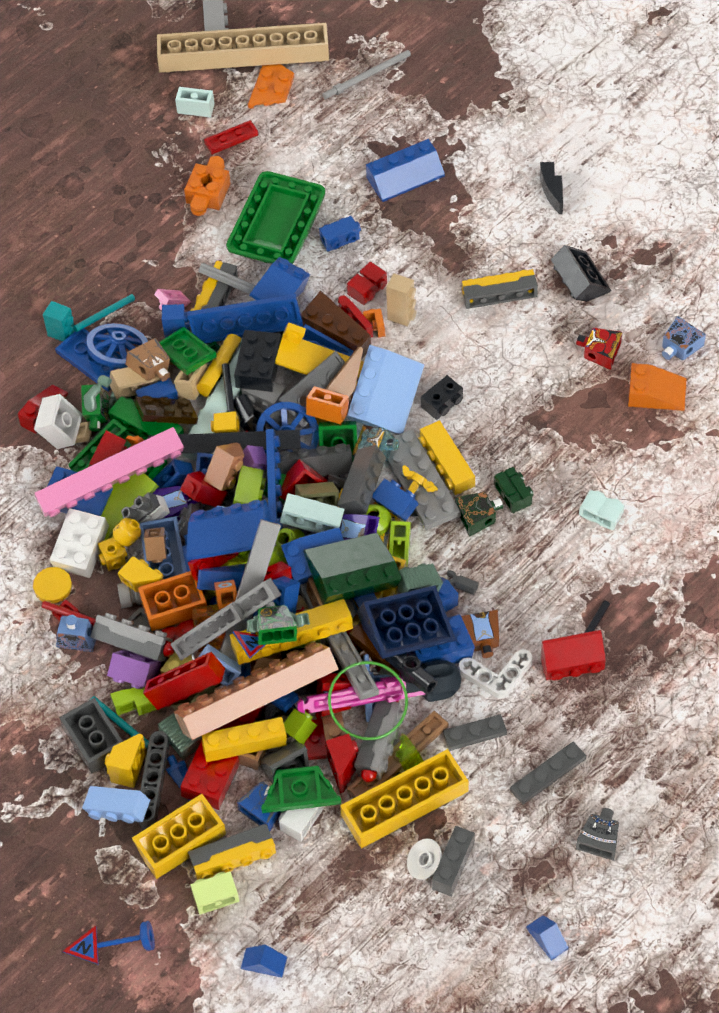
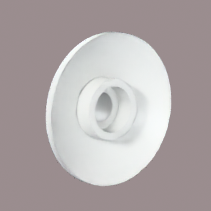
[407,839,442,880]

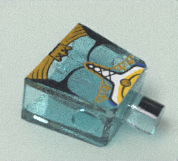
[352,425,399,461]

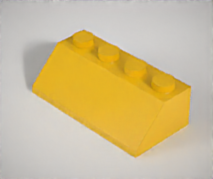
[132,794,226,879]

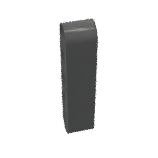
[138,731,170,830]

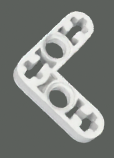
[459,649,532,699]

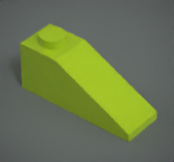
[389,521,411,567]

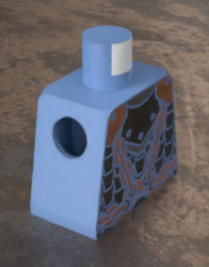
[662,316,706,360]
[56,615,96,652]

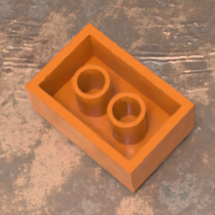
[138,571,208,632]

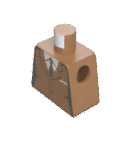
[126,338,170,381]

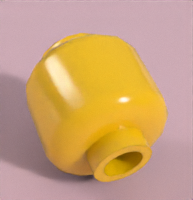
[113,518,141,547]

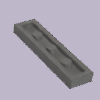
[510,741,586,805]

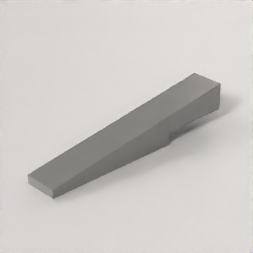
[171,578,281,661]

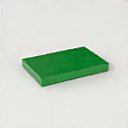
[159,327,217,375]

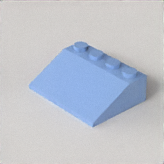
[347,345,424,435]

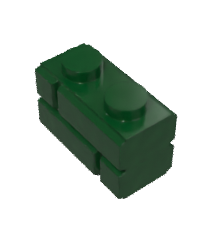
[494,467,534,513]

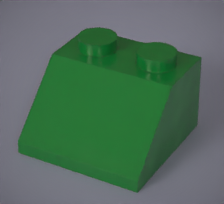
[319,420,357,462]

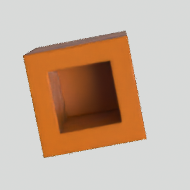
[214,580,237,609]

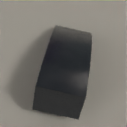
[540,162,563,214]

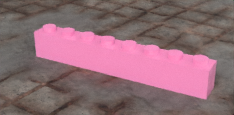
[35,427,184,517]

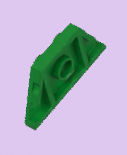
[261,766,341,813]

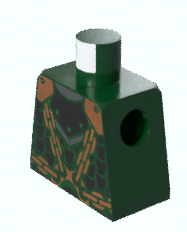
[455,492,503,537]

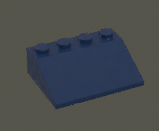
[357,585,456,659]

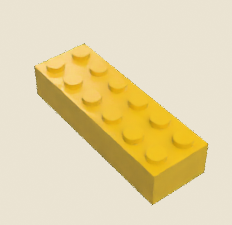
[340,749,469,849]

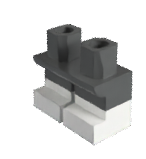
[121,492,170,523]

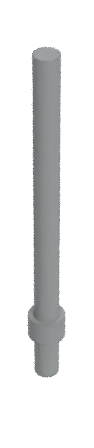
[322,50,411,100]

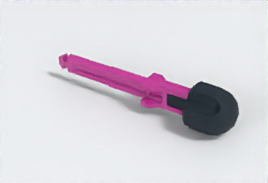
[296,660,462,713]

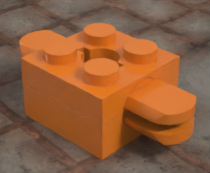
[184,156,231,216]

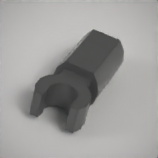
[447,570,479,595]

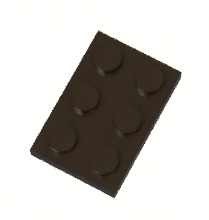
[134,396,198,425]

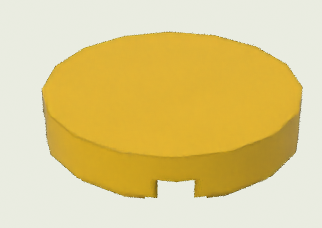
[33,567,72,604]

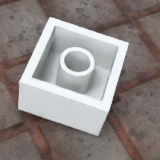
[34,394,82,449]

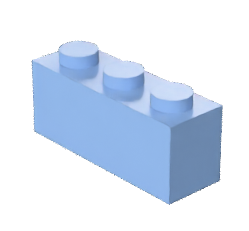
[82,786,150,823]

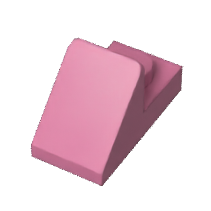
[154,289,191,310]

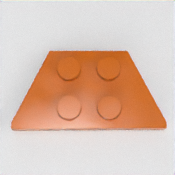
[248,64,295,109]

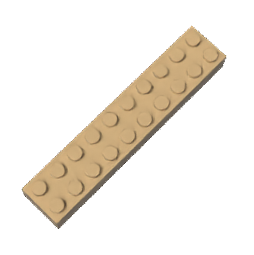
[157,23,329,72]

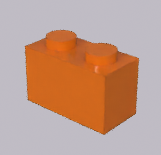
[306,386,349,425]

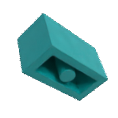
[43,301,75,342]

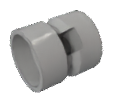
[117,583,142,609]

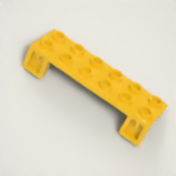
[275,322,364,392]

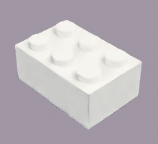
[50,508,109,578]

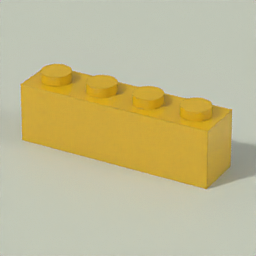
[418,420,475,495]
[202,717,287,762]

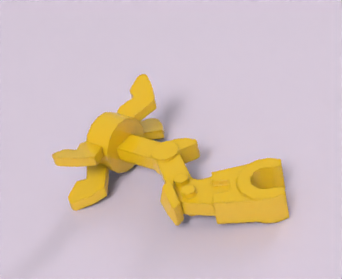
[390,465,438,521]

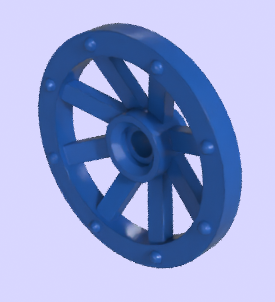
[86,323,148,368]
[255,402,319,453]

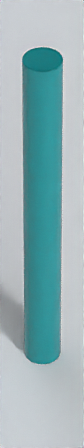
[73,294,135,332]
[90,696,149,750]

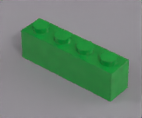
[108,396,184,440]

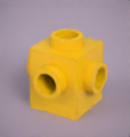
[98,537,128,571]

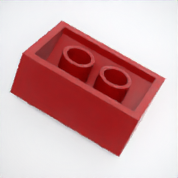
[541,630,606,681]

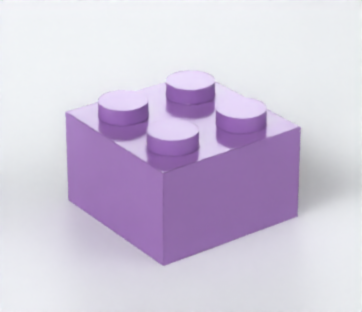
[107,649,162,689]

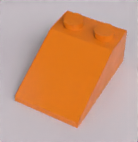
[628,363,686,411]

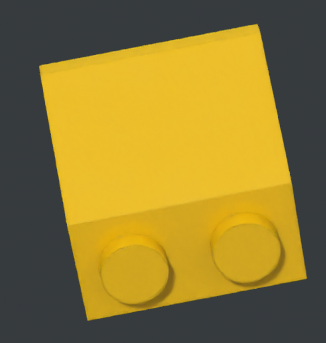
[105,734,147,788]

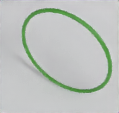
[328,661,408,740]

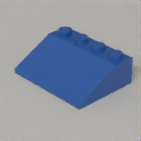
[186,500,272,561]

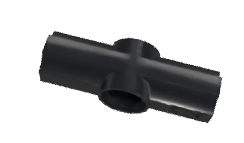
[234,394,266,432]
[385,653,438,694]

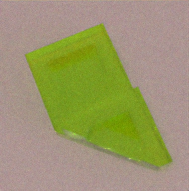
[395,733,424,771]

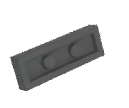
[443,714,507,751]

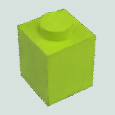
[284,709,317,745]

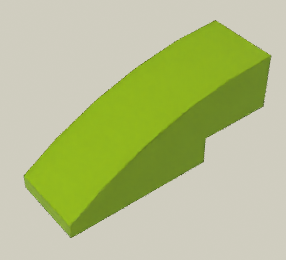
[110,687,157,716]

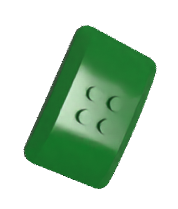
[226,171,326,264]

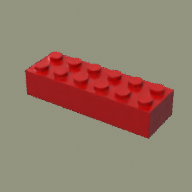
[180,705,265,810]

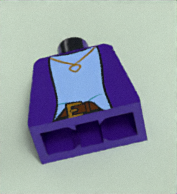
[152,486,198,522]
[339,514,380,540]

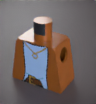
[461,610,499,658]

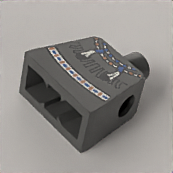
[576,808,619,861]

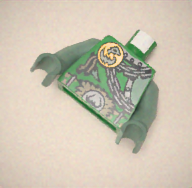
[81,375,118,432]
[247,602,310,645]

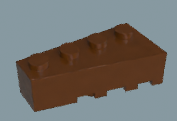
[301,290,371,360]

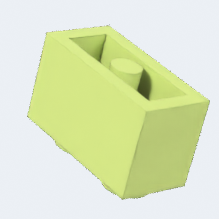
[190,872,239,915]

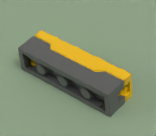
[190,260,238,311]
[462,269,538,309]
[188,824,276,880]

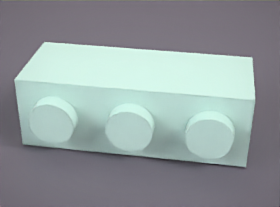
[280,493,344,533]

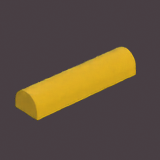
[197,334,242,397]

